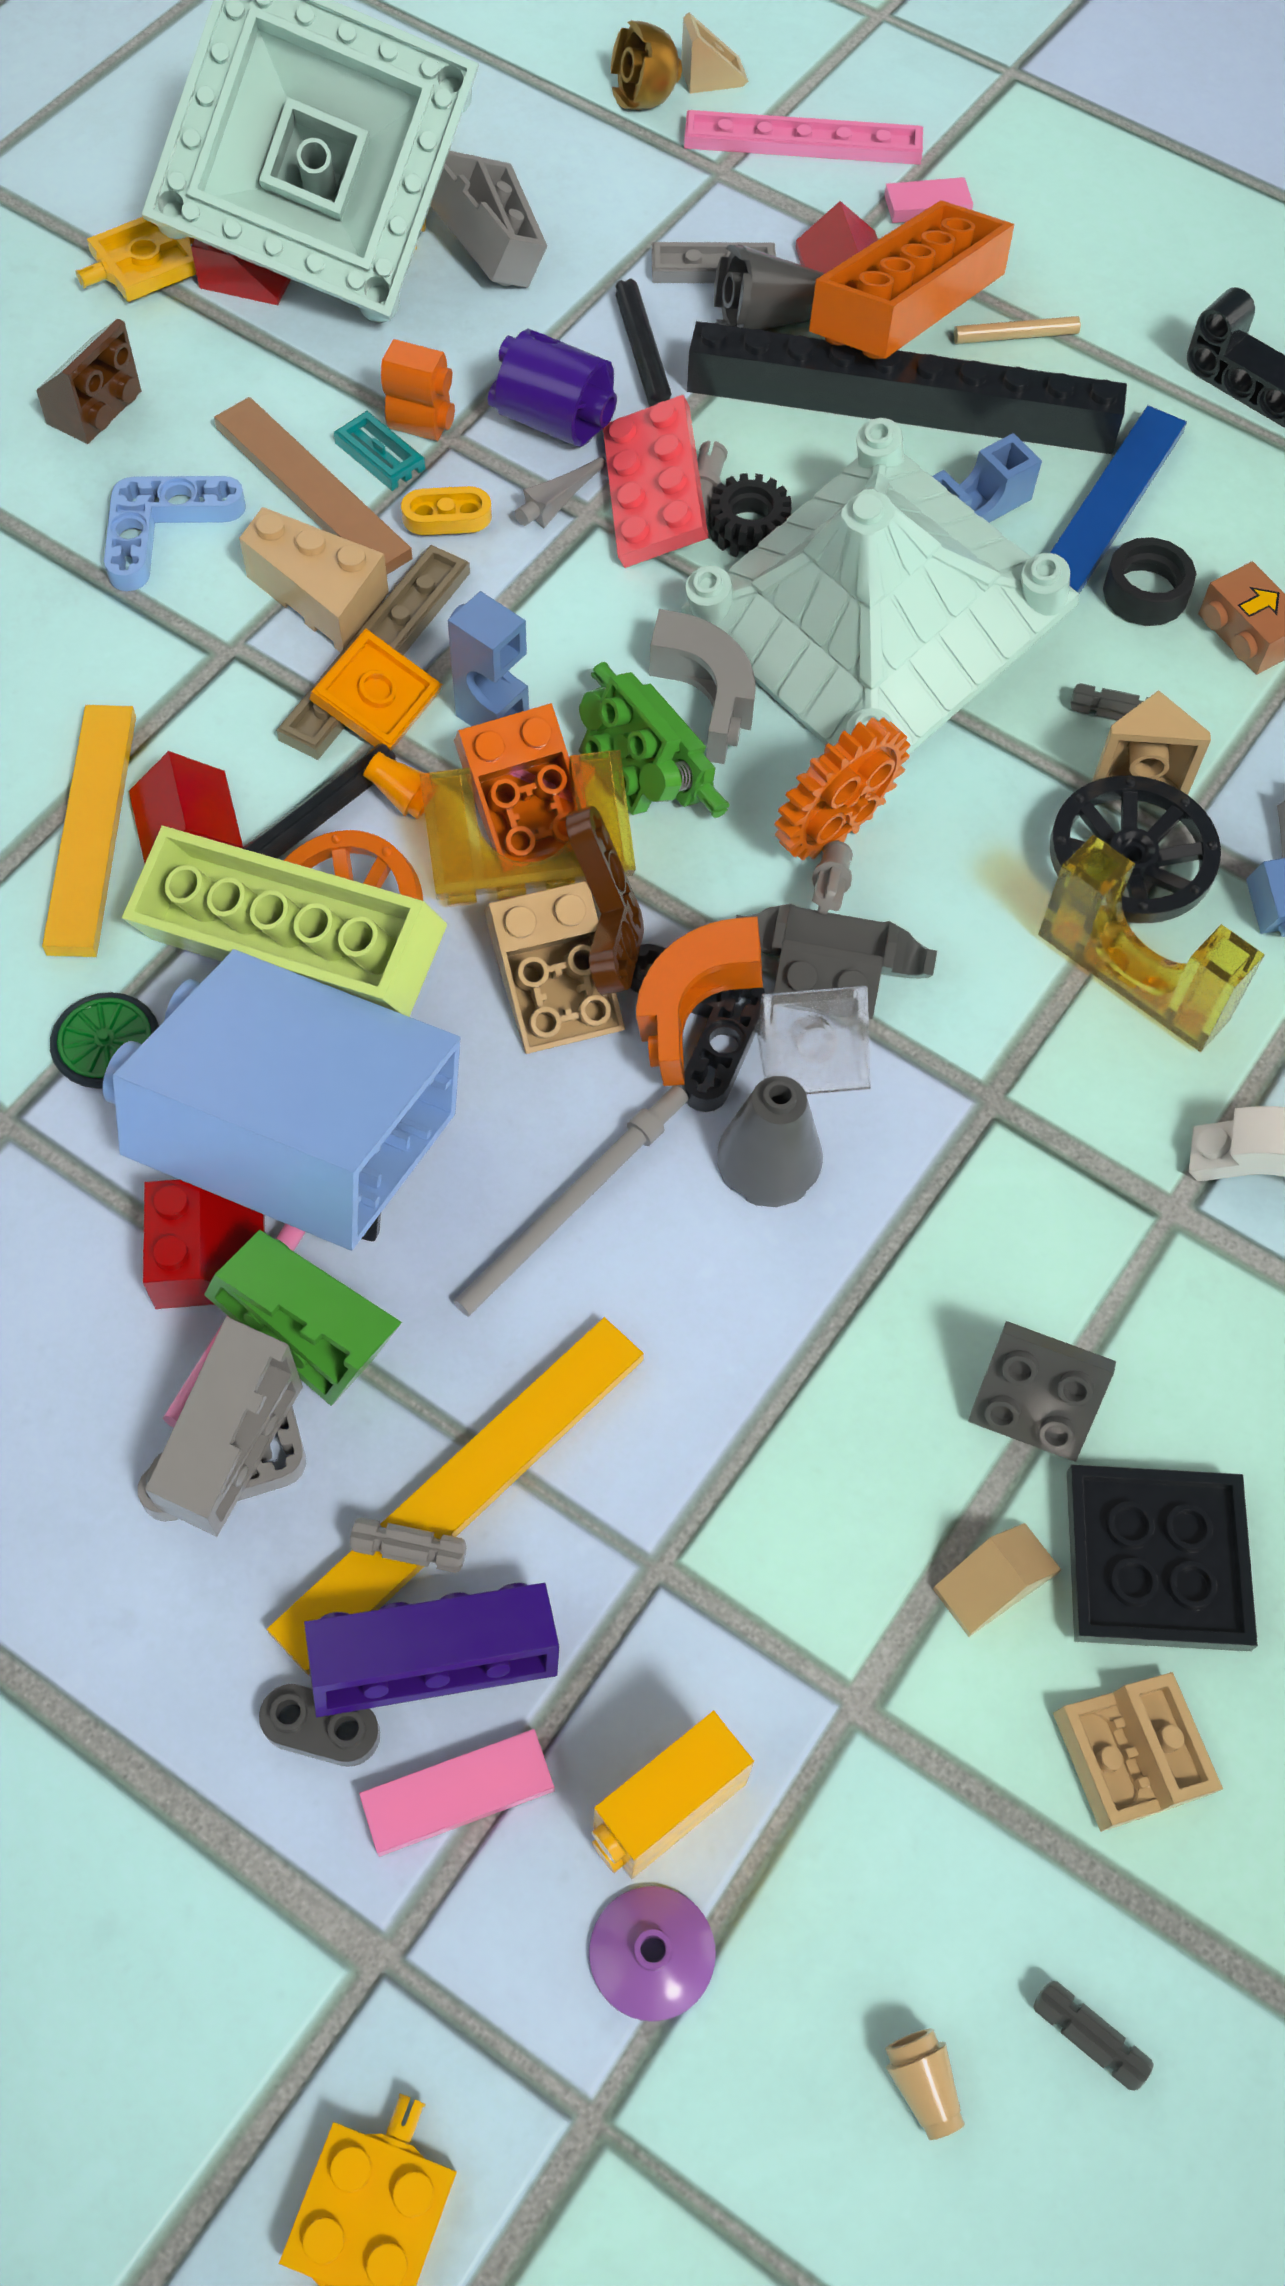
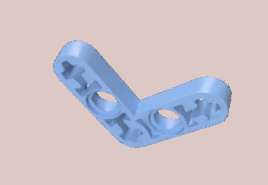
[104,476,246,592]

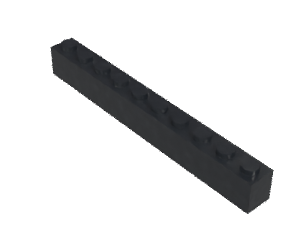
[687,321,1127,454]

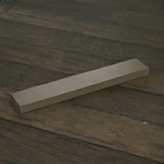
[276,545,470,760]

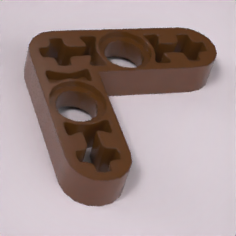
[566,806,644,996]

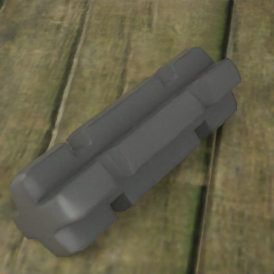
[1070,683,1149,720]
[1033,1981,1154,2091]

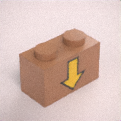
[1198,561,1285,675]

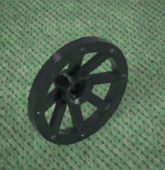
[1050,775,1221,923]

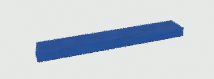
[1050,405,1187,594]

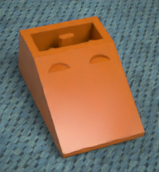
[454,703,585,873]

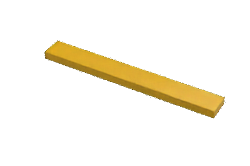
[267,1317,644,1676]

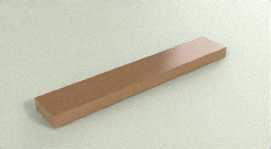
[214,396,413,575]

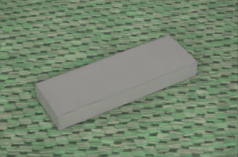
[651,242,776,283]

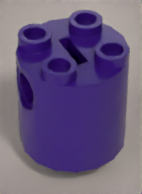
[488,328,617,447]

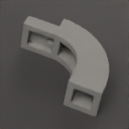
[649,609,756,764]

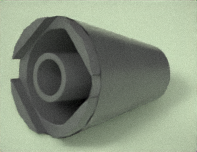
[714,245,825,330]
[717,1076,823,1207]

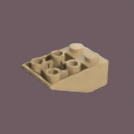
[484,881,625,1054]

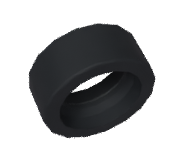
[1103,537,1197,626]

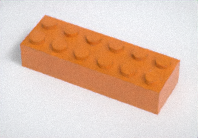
[809,200,1015,359]

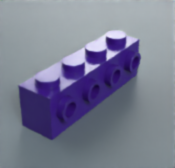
[304,1582,559,1718]

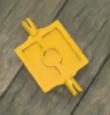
[76,217,196,302]
[279,2093,457,2286]

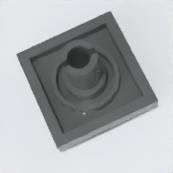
[968,1321,1116,1462]

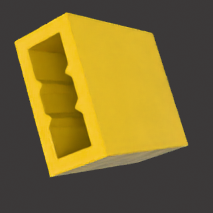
[591,1710,754,1880]

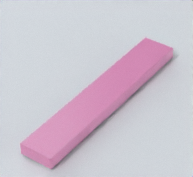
[684,110,923,165]

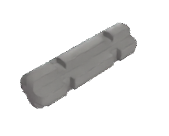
[350,1517,466,1573]

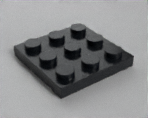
[1067,1465,1258,1652]

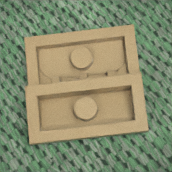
[1053,1672,1223,1832]

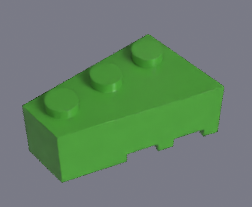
[204,1230,402,1406]

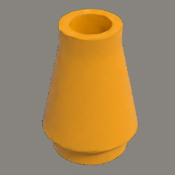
[363,751,439,819]

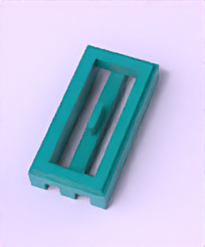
[334,411,425,491]

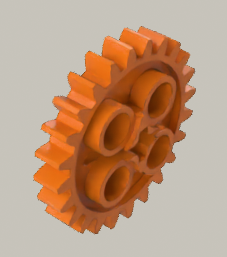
[774,717,910,861]

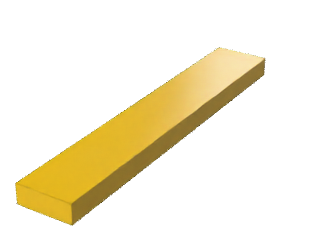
[42,705,136,957]

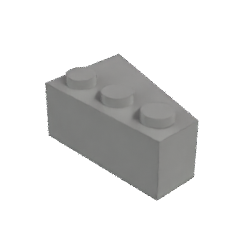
[431,151,547,288]
[145,1316,303,1537]

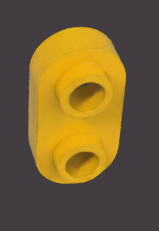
[401,486,492,535]

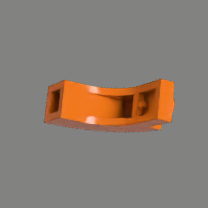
[636,916,763,1086]

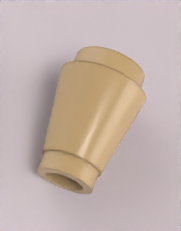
[885,2028,965,2140]

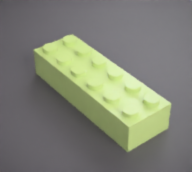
[122,826,448,1017]

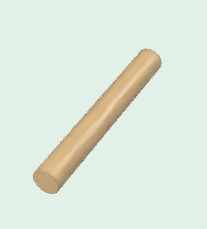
[953,316,1081,344]

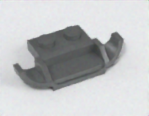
[736,904,937,1019]

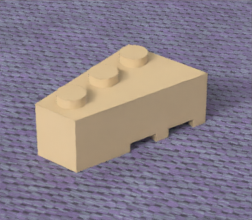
[239,507,389,653]

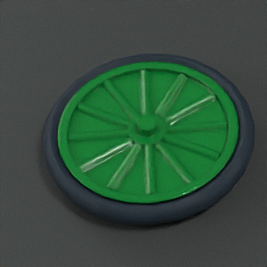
[50,992,159,1089]

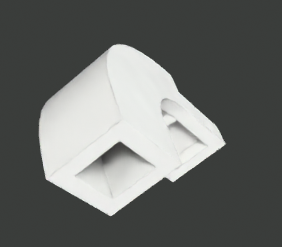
[1189,1106,1285,1182]

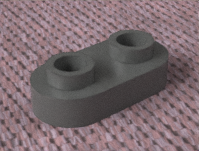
[259,1684,380,1767]

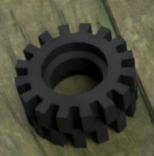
[709,473,792,557]

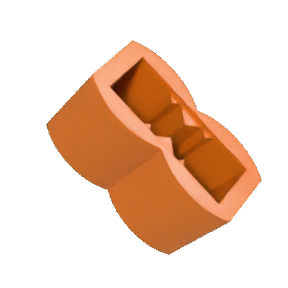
[381,339,455,441]

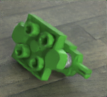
[578,662,730,818]

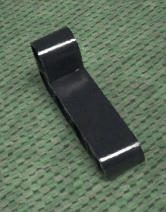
[1187,287,1285,428]

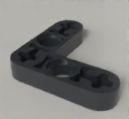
[630,944,766,1112]

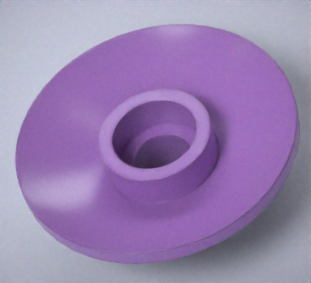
[589,1886,716,2022]

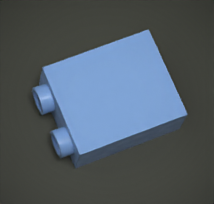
[103,949,461,1251]

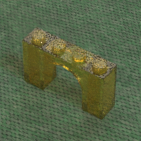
[420,750,636,907]
[1038,835,1265,1052]

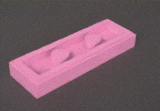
[359,1729,555,1857]

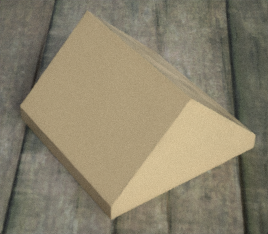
[1092,690,1211,795]

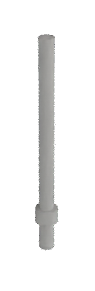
[453,1085,689,1317]

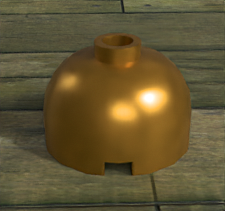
[611,20,682,110]

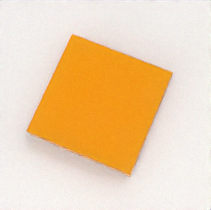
[309,628,443,750]

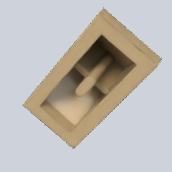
[681,12,748,94]
[933,1523,1061,1637]

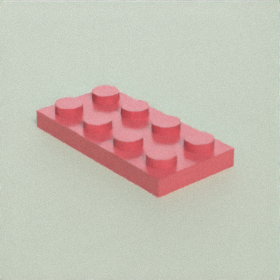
[603,394,709,568]

